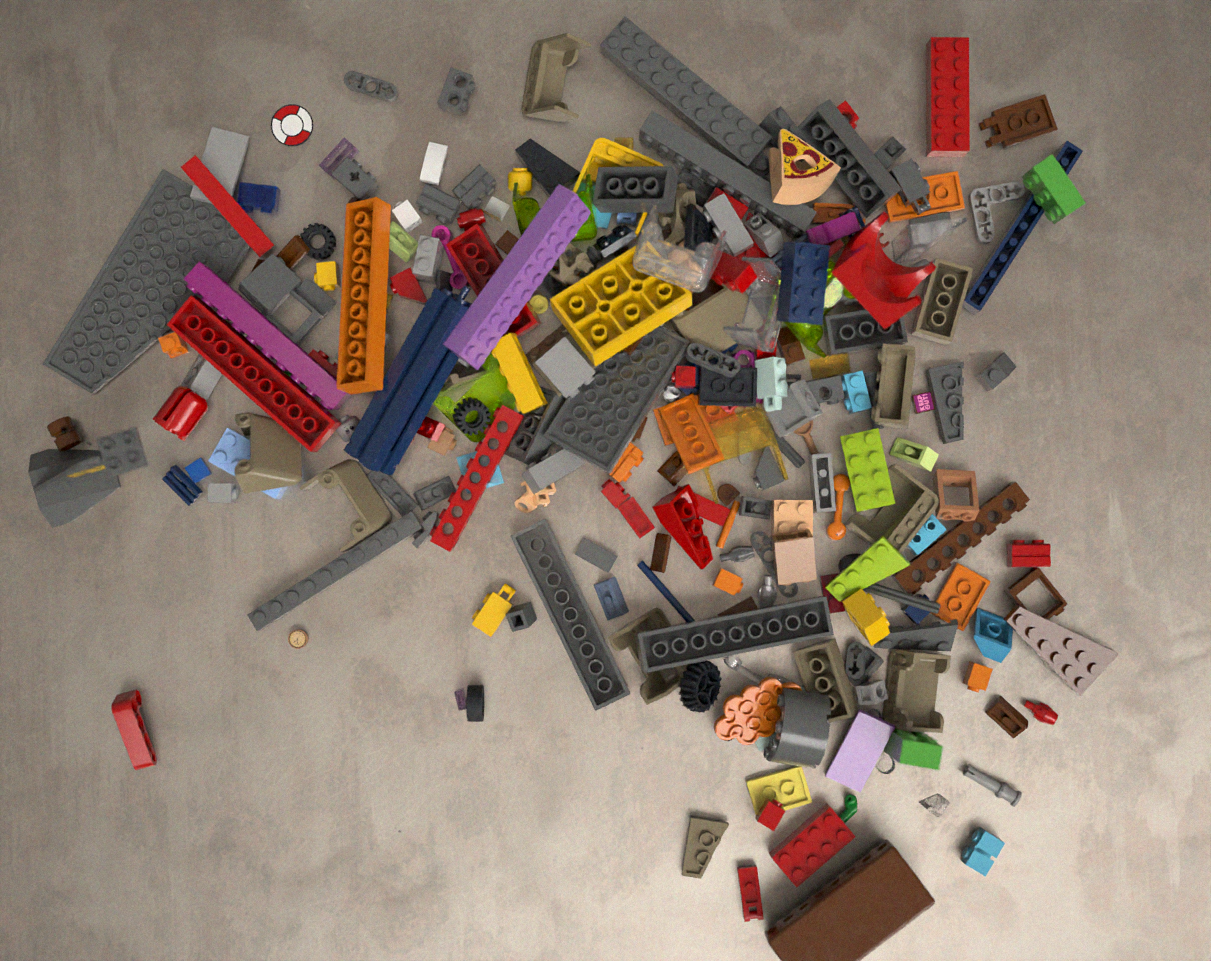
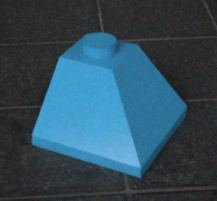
[973,608,1013,663]

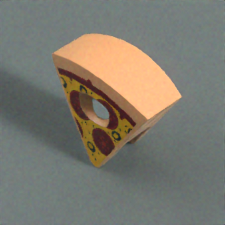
[769,129,841,205]

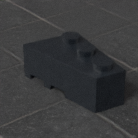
[515,138,580,198]

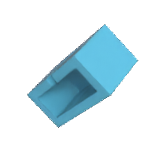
[961,827,1005,877]

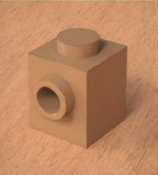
[427,427,457,457]

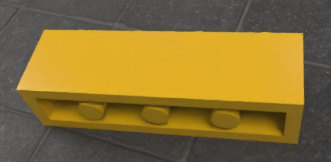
[491,333,548,414]

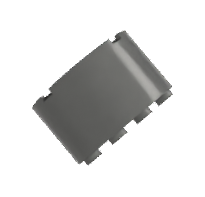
[763,688,831,769]

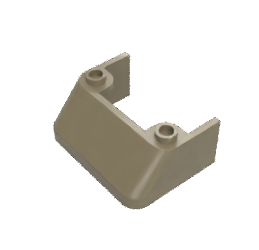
[521,33,591,122]
[299,459,392,552]

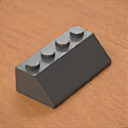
[505,386,567,465]

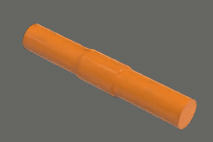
[716,500,740,549]

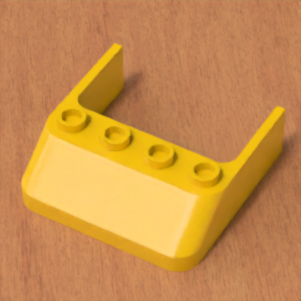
[573,138,663,240]

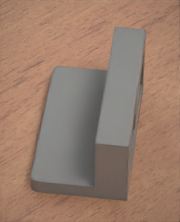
[180,354,222,400]

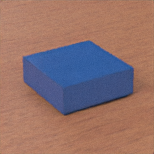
[185,458,212,484]

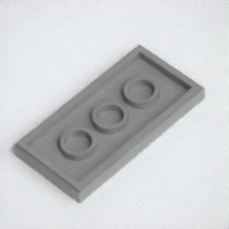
[190,127,250,204]

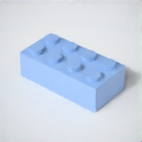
[208,428,288,499]

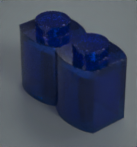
[237,182,281,215]

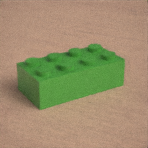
[884,728,943,770]

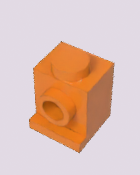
[158,332,189,359]

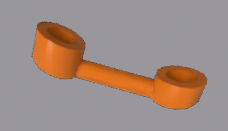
[826,474,850,541]

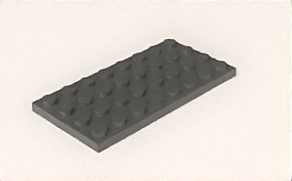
[544,326,691,474]

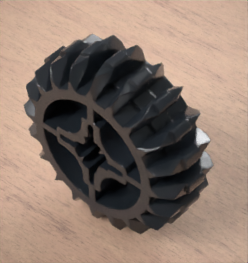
[679,660,722,713]

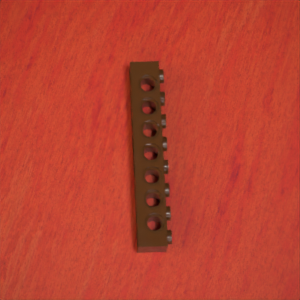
[891,482,1030,595]

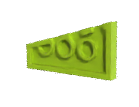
[826,535,910,601]

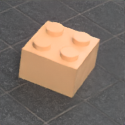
[771,500,813,536]

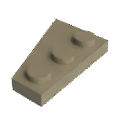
[681,816,729,879]

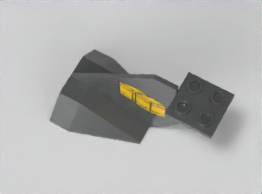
[28,427,148,528]

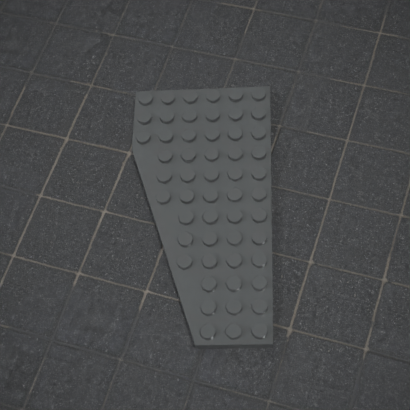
[43,169,262,394]

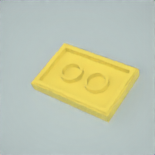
[746,766,812,815]

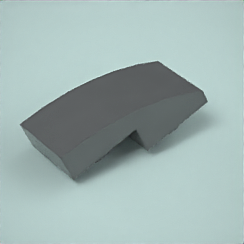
[412,511,439,548]

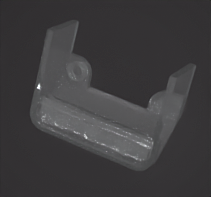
[633,205,727,292]
[723,257,782,352]

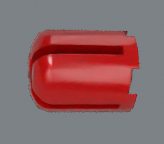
[153,386,209,441]

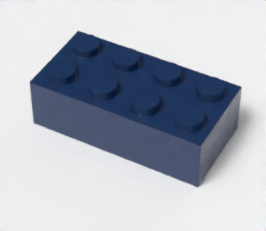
[776,242,830,325]

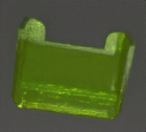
[433,352,516,443]

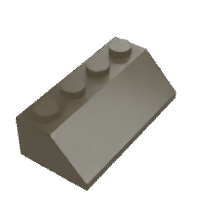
[793,638,859,723]

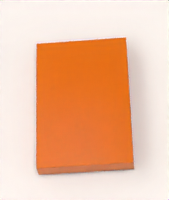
[930,562,991,631]

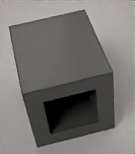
[505,602,537,632]

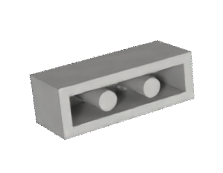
[702,193,754,257]
[522,447,585,494]
[808,453,836,513]

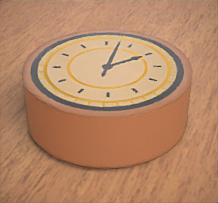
[288,629,309,649]

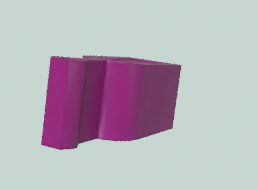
[805,212,861,245]

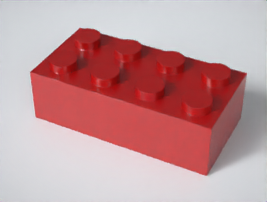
[769,803,856,888]

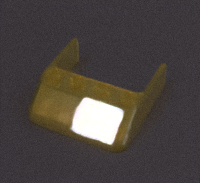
[703,407,789,504]

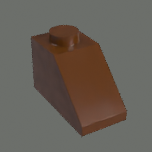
[774,325,806,367]

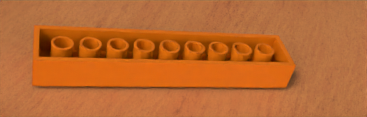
[336,197,391,395]

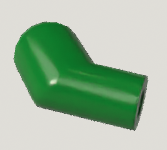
[839,794,858,823]

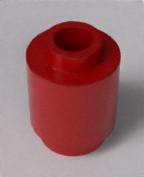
[456,208,486,231]

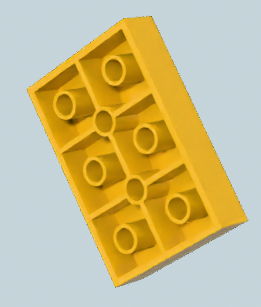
[550,239,692,367]

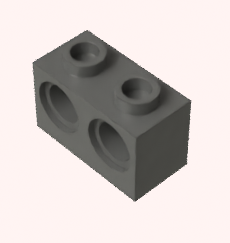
[437,67,476,116]

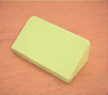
[389,221,418,263]

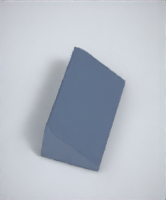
[594,577,629,621]

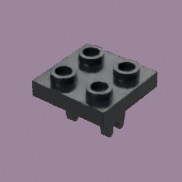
[593,225,637,258]

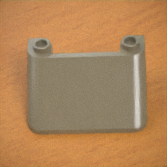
[670,284,763,361]
[235,413,302,494]

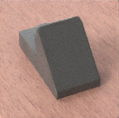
[739,496,772,520]

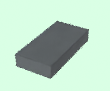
[295,277,337,317]
[575,538,618,573]

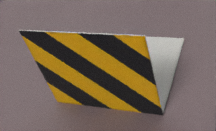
[481,196,510,222]

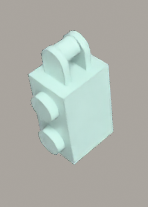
[755,357,788,412]

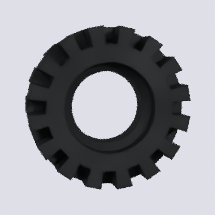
[300,223,336,260]
[452,397,491,435]

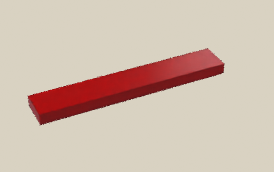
[181,155,275,258]

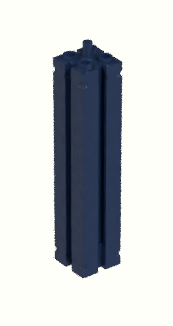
[344,285,472,475]

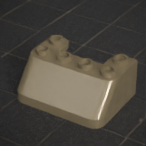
[871,344,916,429]
[844,464,939,553]
[607,608,691,705]

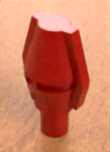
[1023,700,1058,725]

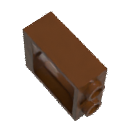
[1004,567,1068,620]

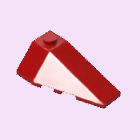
[652,484,713,569]

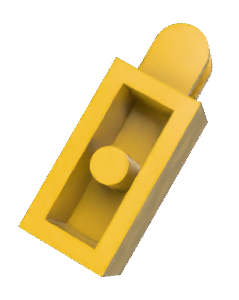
[472,583,516,637]

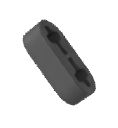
[845,642,866,680]

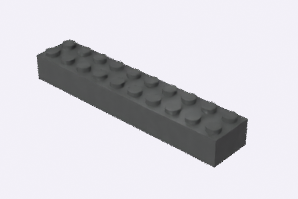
[600,16,772,169]
[639,110,817,239]
[511,519,630,711]
[634,596,834,673]

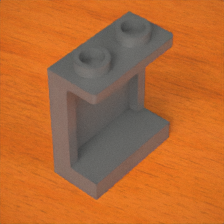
[238,254,301,316]

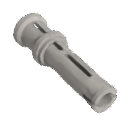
[963,765,1022,807]

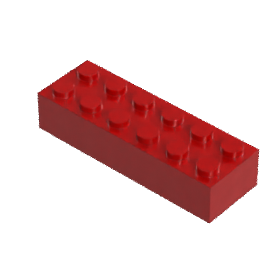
[926,37,970,157]
[446,224,542,339]

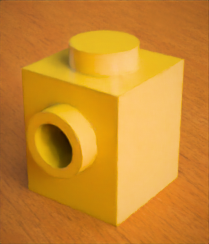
[314,261,340,291]

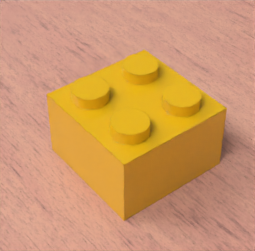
[842,588,890,646]

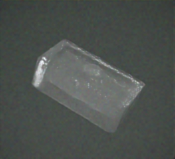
[918,793,949,818]

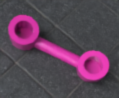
[432,225,469,290]

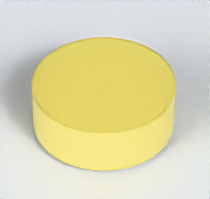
[530,295,549,314]

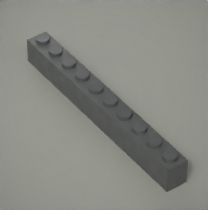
[247,511,424,631]

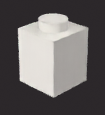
[392,200,423,233]

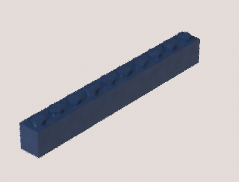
[962,141,1083,315]

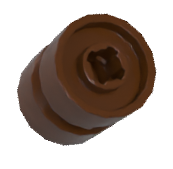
[47,416,83,452]

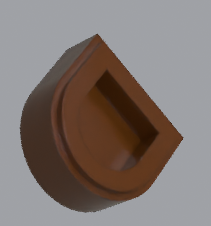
[717,484,740,507]

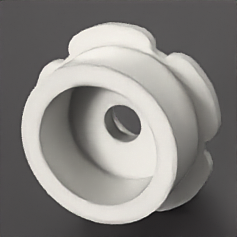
[663,385,681,403]

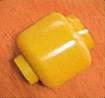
[508,168,532,195]

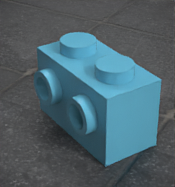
[841,370,872,414]
[907,514,946,555]

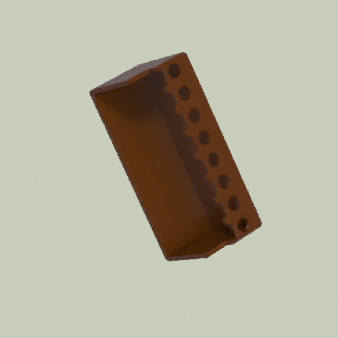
[764,839,935,961]

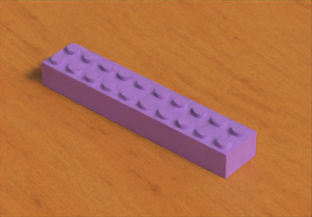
[443,184,591,370]

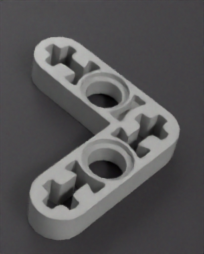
[968,181,1025,244]

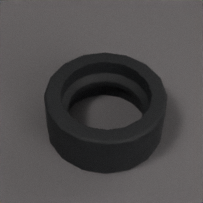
[466,685,484,722]

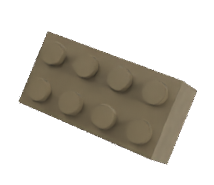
[910,258,973,345]

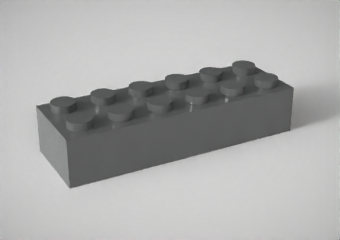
[798,99,902,218]

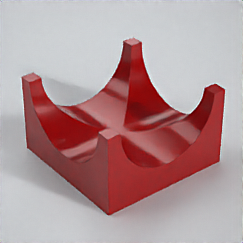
[831,211,936,329]

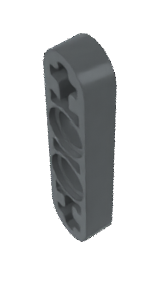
[750,531,798,598]

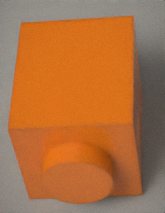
[712,568,744,596]
[963,661,993,693]

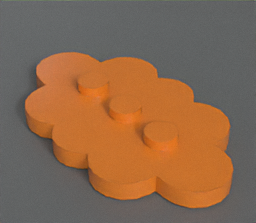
[713,677,802,745]

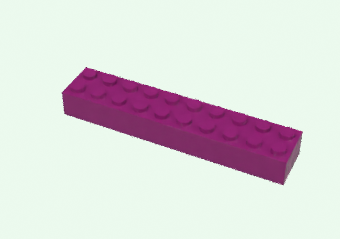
[184,262,351,410]

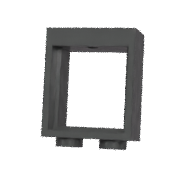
[261,290,325,346]

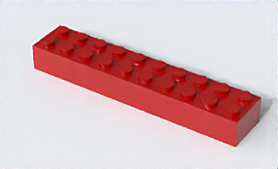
[167,295,341,452]

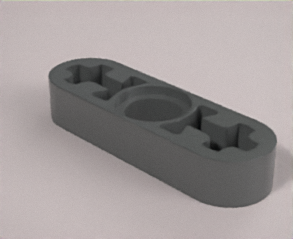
[344,71,398,102]
[685,343,740,377]

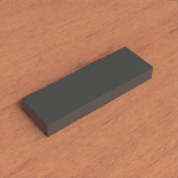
[367,470,418,517]

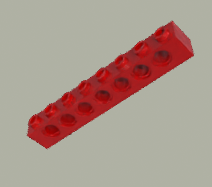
[430,405,524,552]

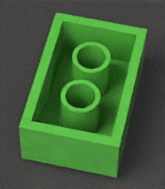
[1022,154,1086,224]

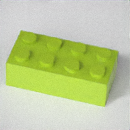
[840,428,895,512]

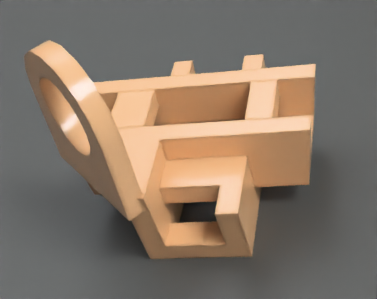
[515,481,556,513]

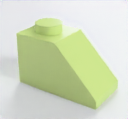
[890,437,939,472]

